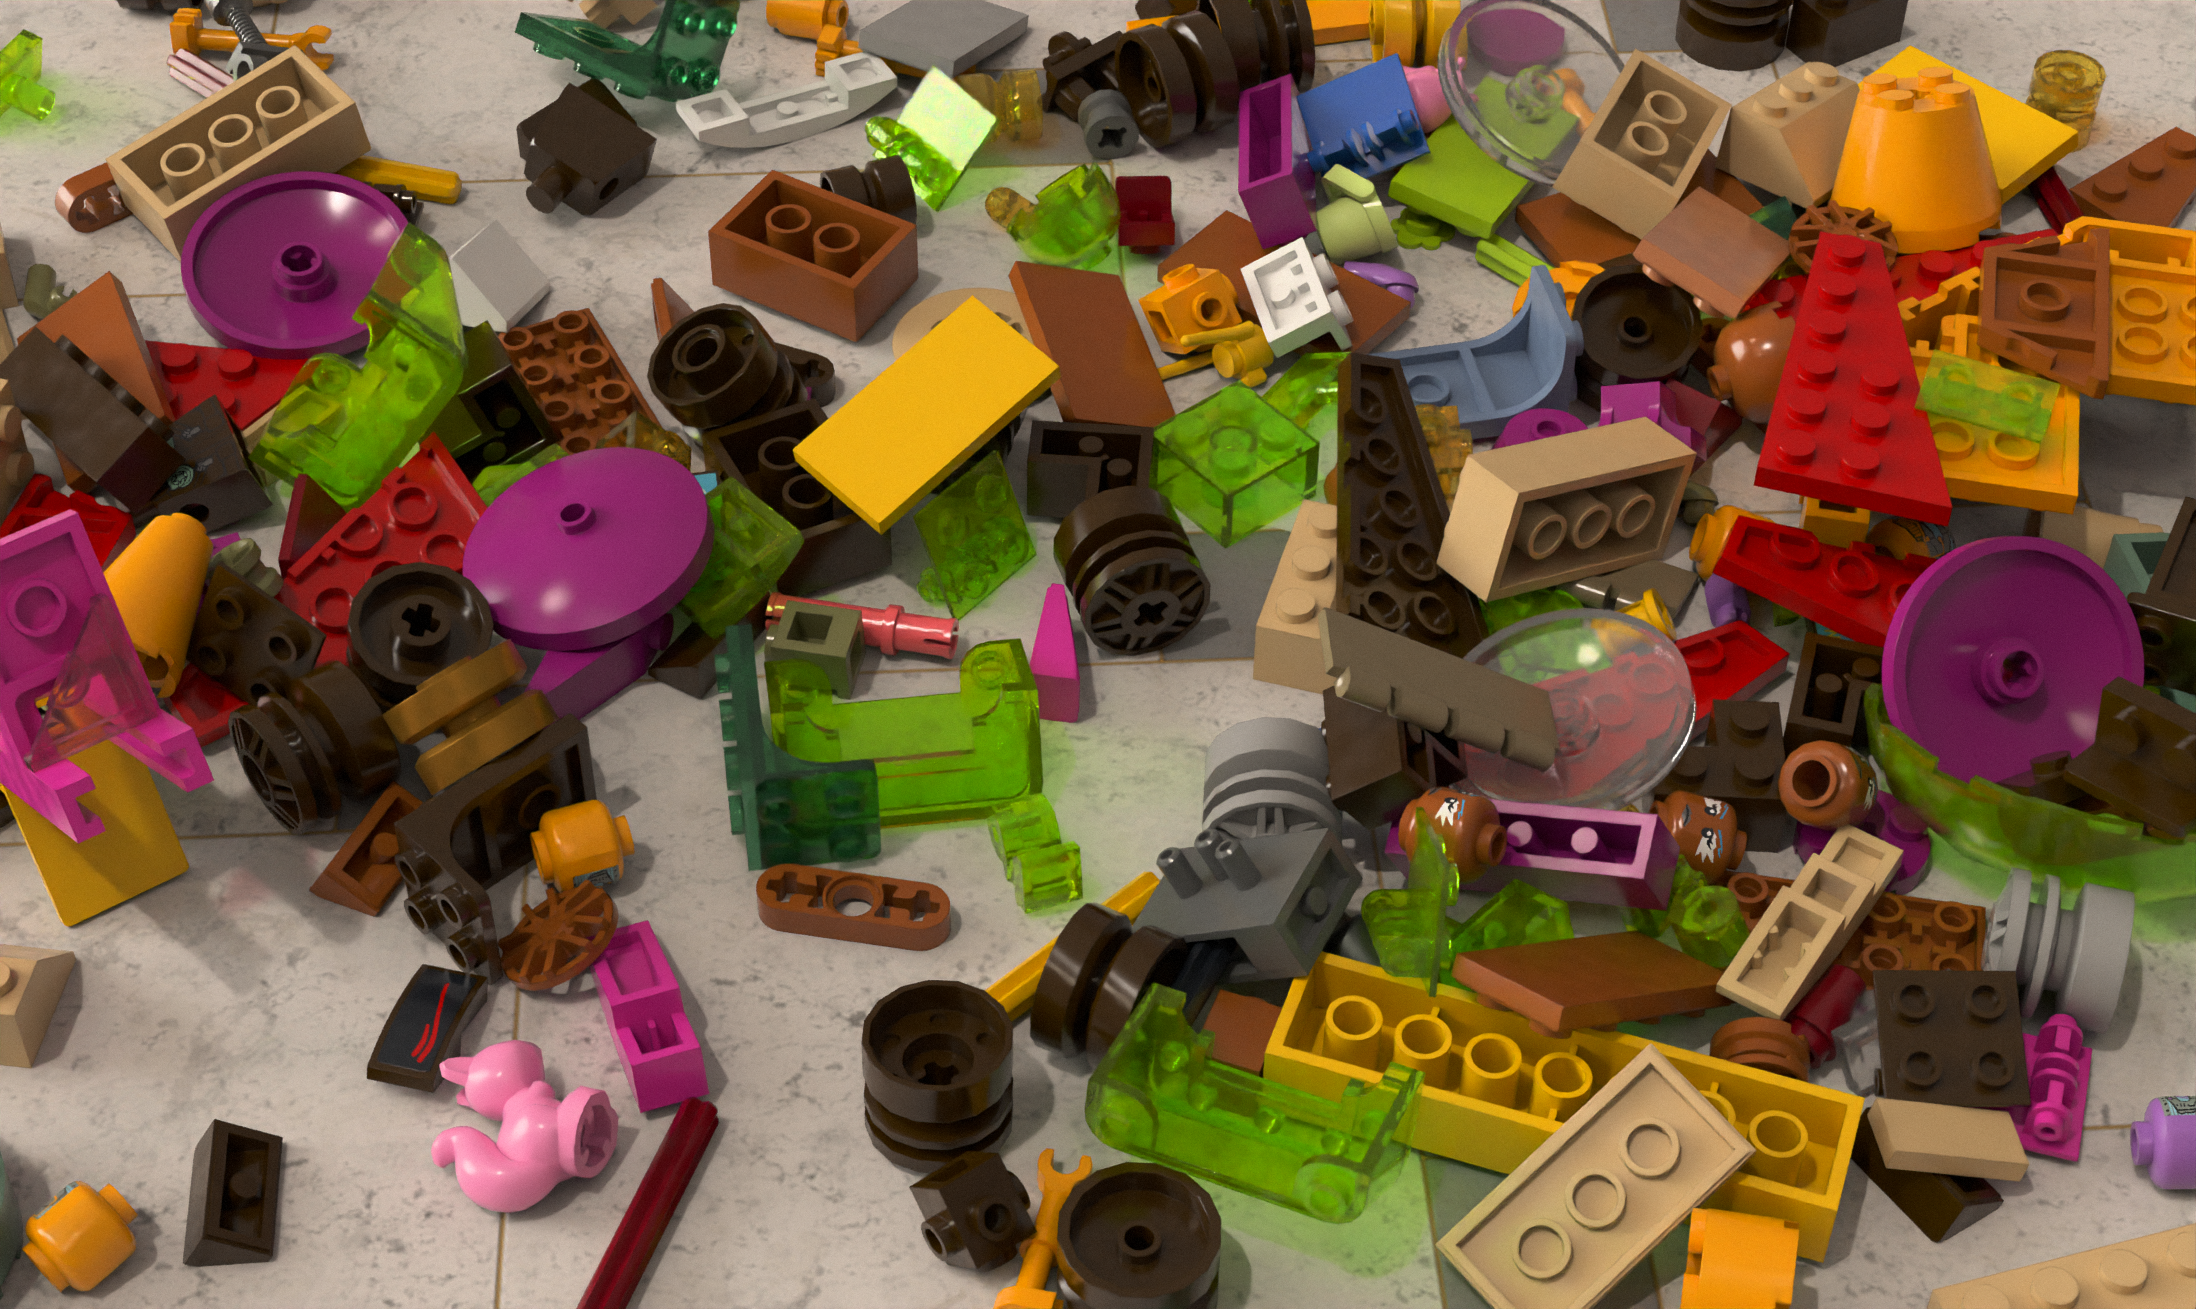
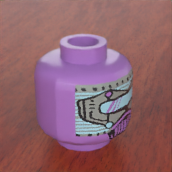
[2130,1096,2196,1190]

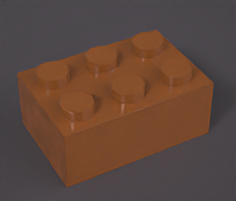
[708,170,919,342]

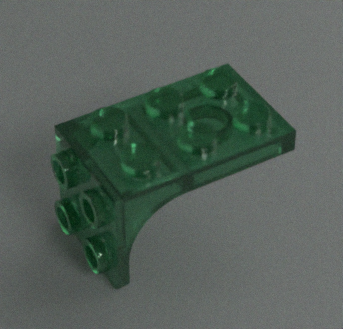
[515,0,740,102]
[714,624,881,871]

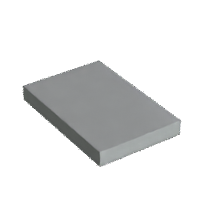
[858,0,1029,79]

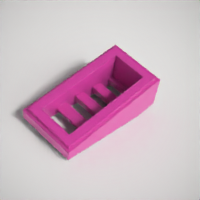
[1027,583,1080,723]

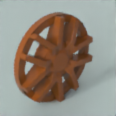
[1788,200,1898,273]
[498,880,619,991]

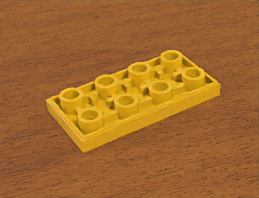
[1857,45,2078,204]
[793,295,1061,535]

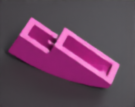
[587,920,709,1113]

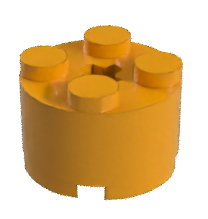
[1680,1208,1799,1309]

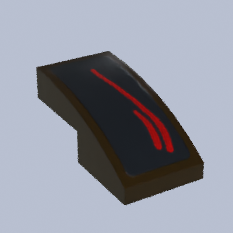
[367,964,488,1093]

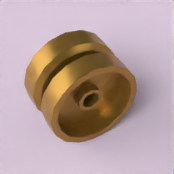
[382,639,559,795]

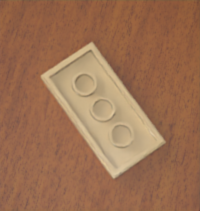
[1435,1043,1756,1309]

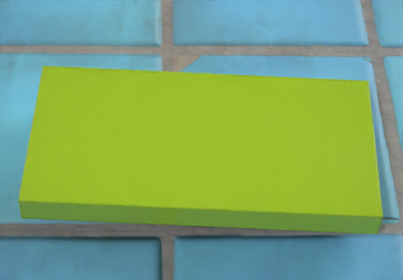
[1387,79,1578,240]

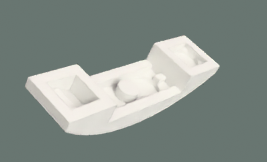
[676,51,897,148]

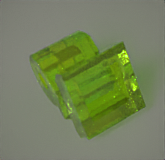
[986,792,1083,914]
[1617,854,1750,968]

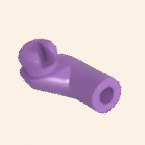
[1344,261,1419,309]
[1704,573,1751,628]

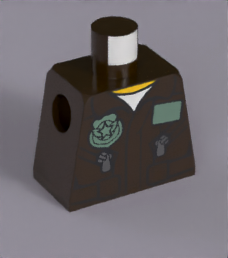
[115,394,273,533]

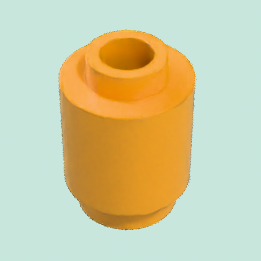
[766,0,849,40]

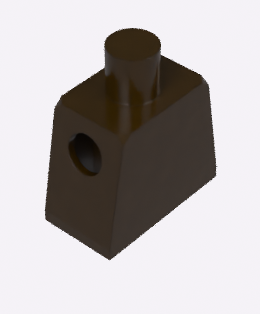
[524,83,657,215]

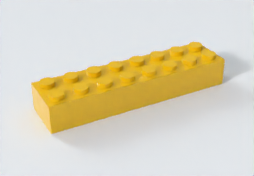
[1261,951,1865,1263]

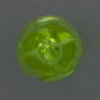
[1006,162,1121,270]

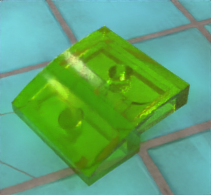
[675,476,804,639]

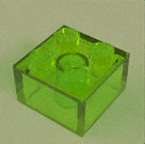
[1152,380,1320,549]

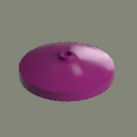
[181,171,418,360]
[463,447,714,651]
[1882,536,2144,805]

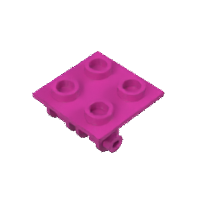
[1970,1014,2092,1162]

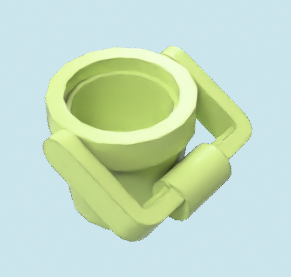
[1316,164,1398,266]

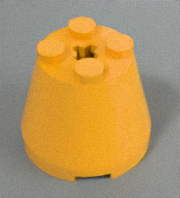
[1829,67,2002,254]

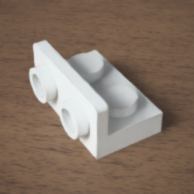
[1241,237,1354,358]

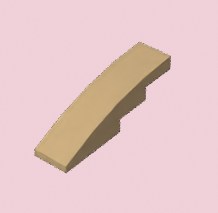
[1716,824,1904,1020]

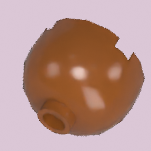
[1707,301,1796,425]

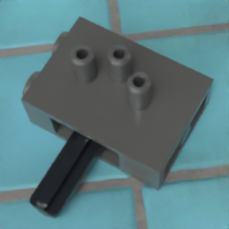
[1132,828,1363,1043]

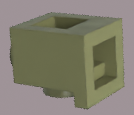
[764,600,866,700]

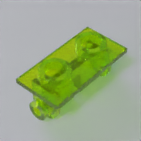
[1915,349,2061,444]

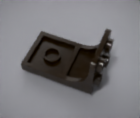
[2126,496,2196,695]
[394,713,597,985]

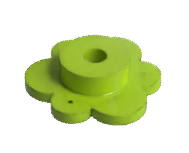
[1390,208,1455,250]

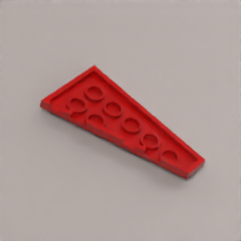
[163,431,488,748]
[1712,515,2002,672]

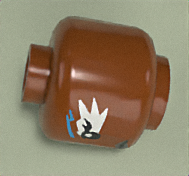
[1778,740,1878,832]
[1398,787,1507,885]
[1648,790,1747,886]

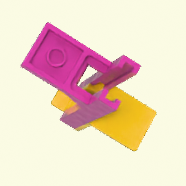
[0,509,214,927]

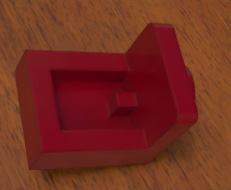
[1115,176,1175,254]

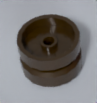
[1115,10,1240,148]
[1570,264,1703,413]
[346,562,494,714]
[1030,903,1188,1082]
[1057,1162,1221,1309]

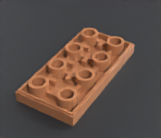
[1633,186,1791,319]

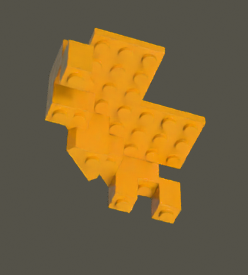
[1798,216,2196,548]

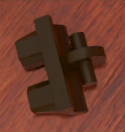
[1036,30,1123,122]

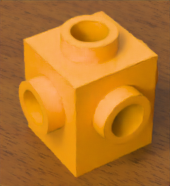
[1138,264,1242,354]

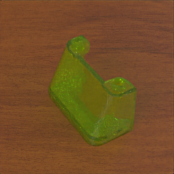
[248,222,469,513]
[764,638,1043,836]
[1084,982,1426,1224]

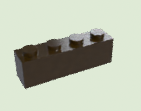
[0,327,186,514]

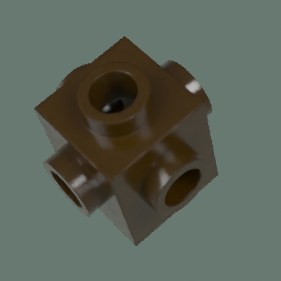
[909,1151,1037,1272]

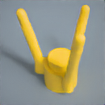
[1157,321,1274,441]

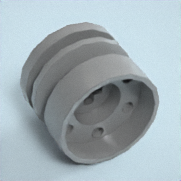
[1202,717,1343,846]
[1981,867,2135,1034]

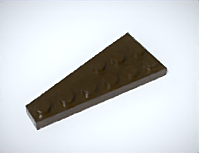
[1336,352,1502,673]

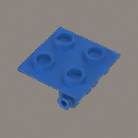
[1296,53,1431,179]

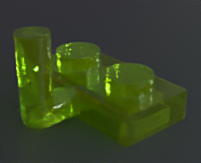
[1241,352,1351,440]

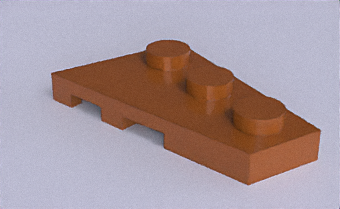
[2069,126,2196,228]

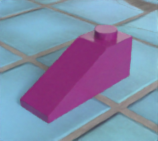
[524,613,674,741]

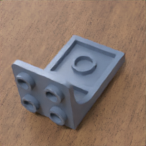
[1366,265,1584,445]

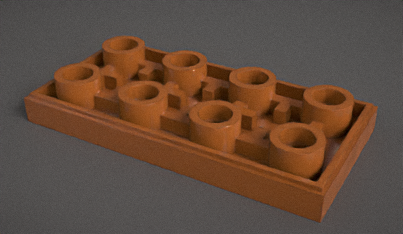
[1515,149,1767,270]
[1157,210,1411,374]
[1008,261,1183,447]
[17,271,176,494]
[497,308,676,465]
[1704,870,1986,1011]
[1451,930,1737,1039]

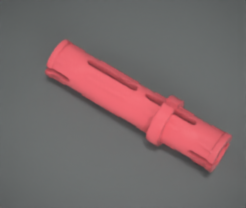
[765,592,959,659]

